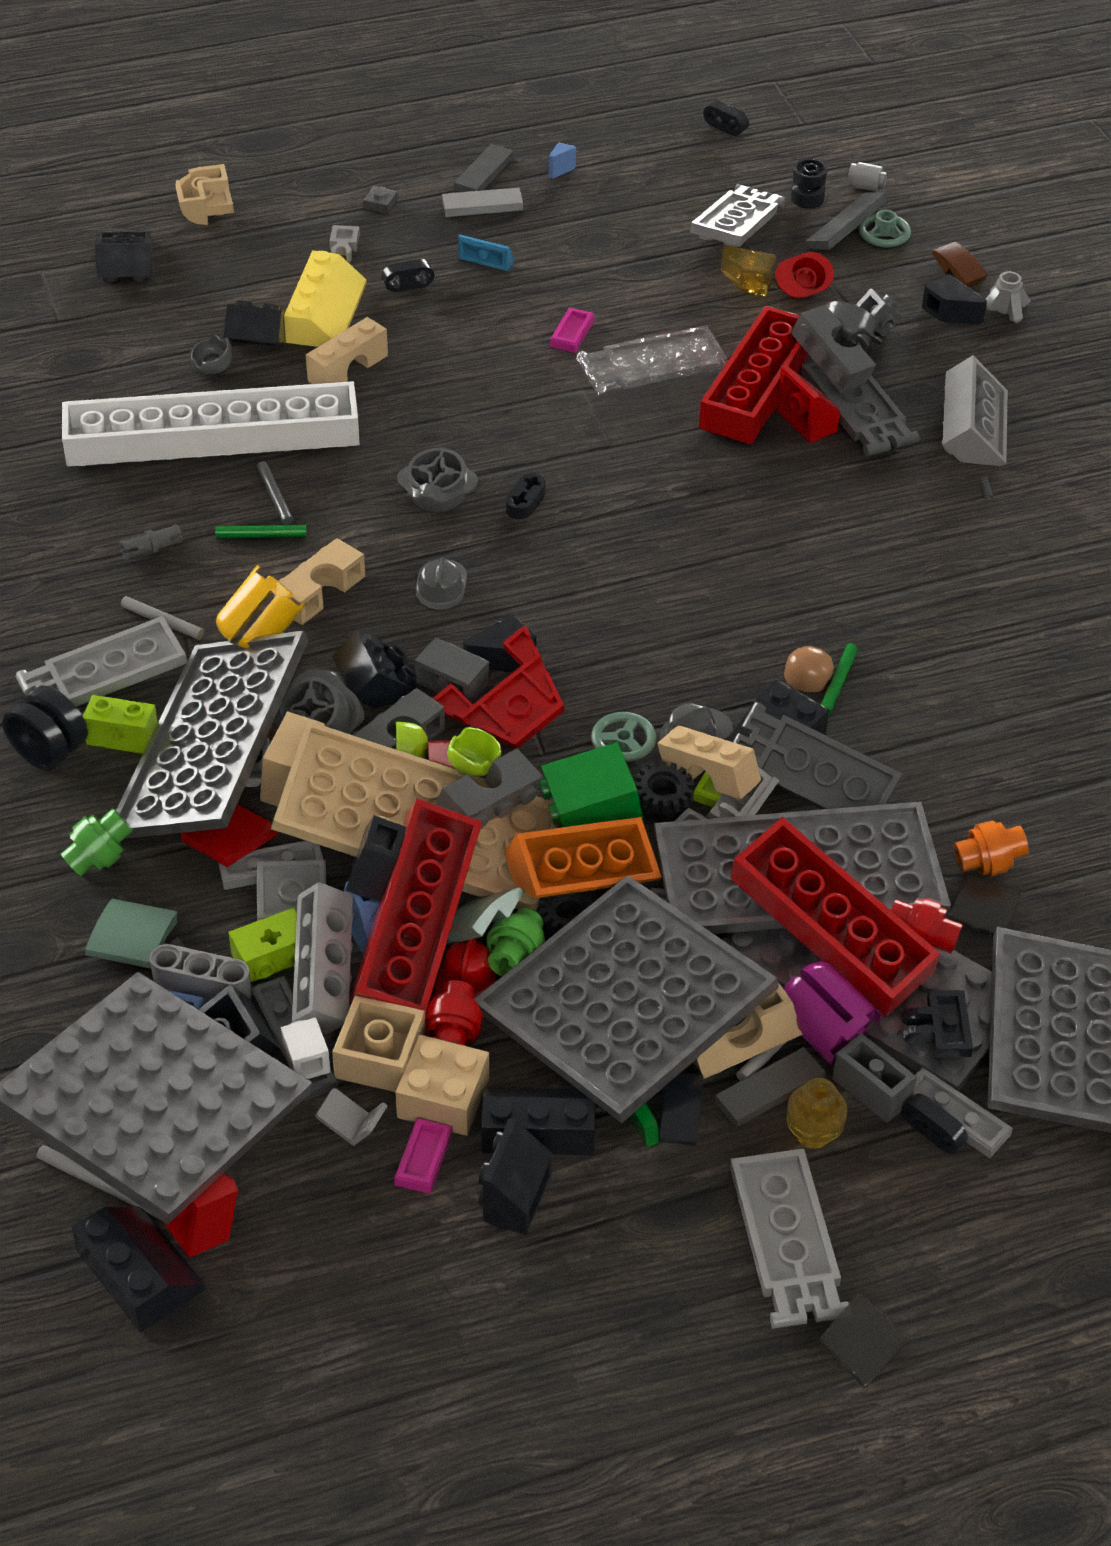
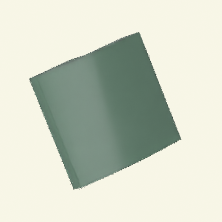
[446,887,524,945]
[85,899,177,969]

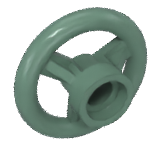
[858,210,911,248]
[591,712,656,762]

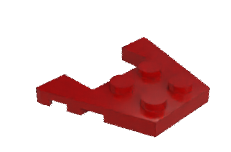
[432,625,565,750]

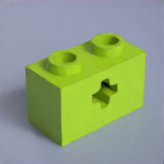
[83,695,158,754]
[229,907,297,982]

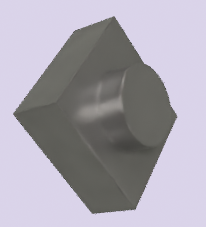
[363,186,398,214]

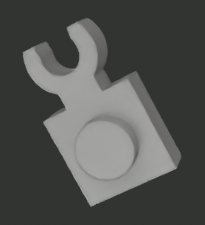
[330,225,360,262]

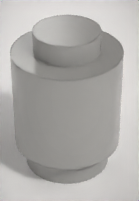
[847,162,887,192]

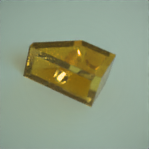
[721,245,776,296]

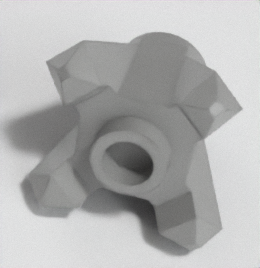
[986,271,1031,323]

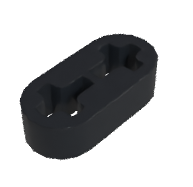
[703,100,749,136]
[381,259,435,292]
[506,473,546,520]
[902,1093,968,1154]

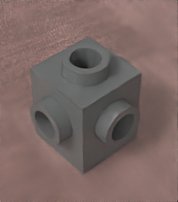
[856,288,903,337]

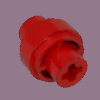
[891,897,963,954]
[425,980,483,1046]

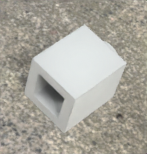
[281,1017,330,1079]

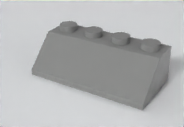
[942,355,1008,466]

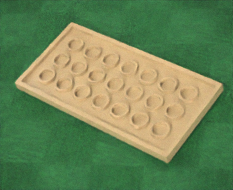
[271,720,558,911]

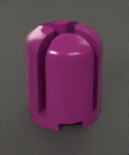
[778,961,883,1067]

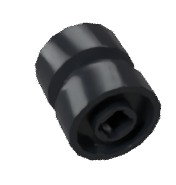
[791,158,828,208]

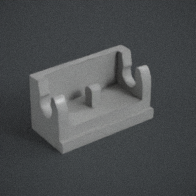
[706,767,779,819]

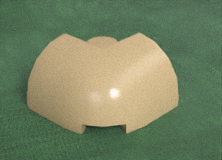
[176,164,234,225]

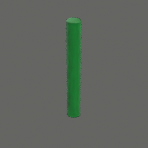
[215,525,307,538]
[821,643,858,716]

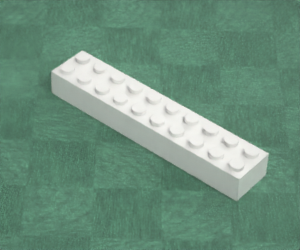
[62,381,360,467]

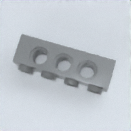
[292,882,354,1034]

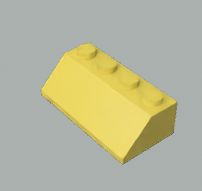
[284,250,367,347]

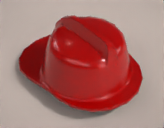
[775,252,834,299]
[436,938,496,999]

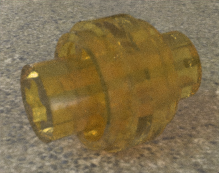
[786,1078,848,1149]

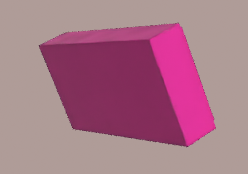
[550,308,595,353]
[394,1118,453,1194]

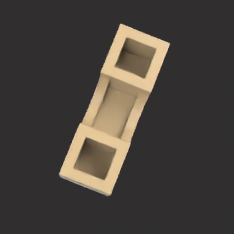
[306,317,388,384]
[274,538,365,625]
[657,725,761,799]
[693,983,802,1079]

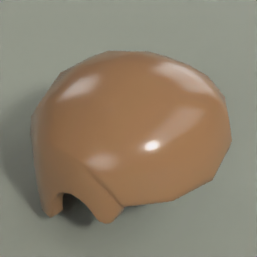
[784,646,834,692]

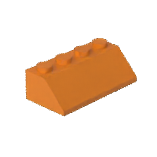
[504,817,662,899]

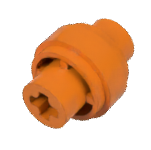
[953,820,1029,877]

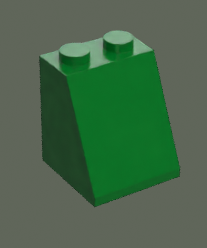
[539,742,644,828]

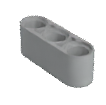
[150,944,252,1001]

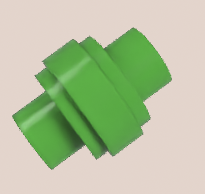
[61,808,133,876]
[487,908,545,976]

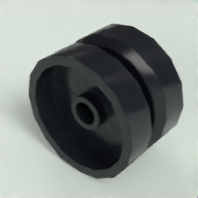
[2,685,88,771]

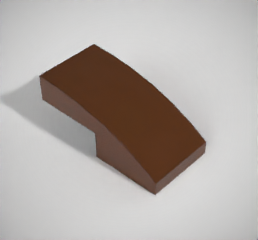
[932,242,988,287]

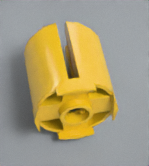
[216,565,307,648]

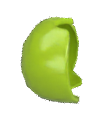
[396,722,429,759]
[447,727,502,777]

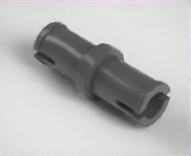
[119,524,183,560]

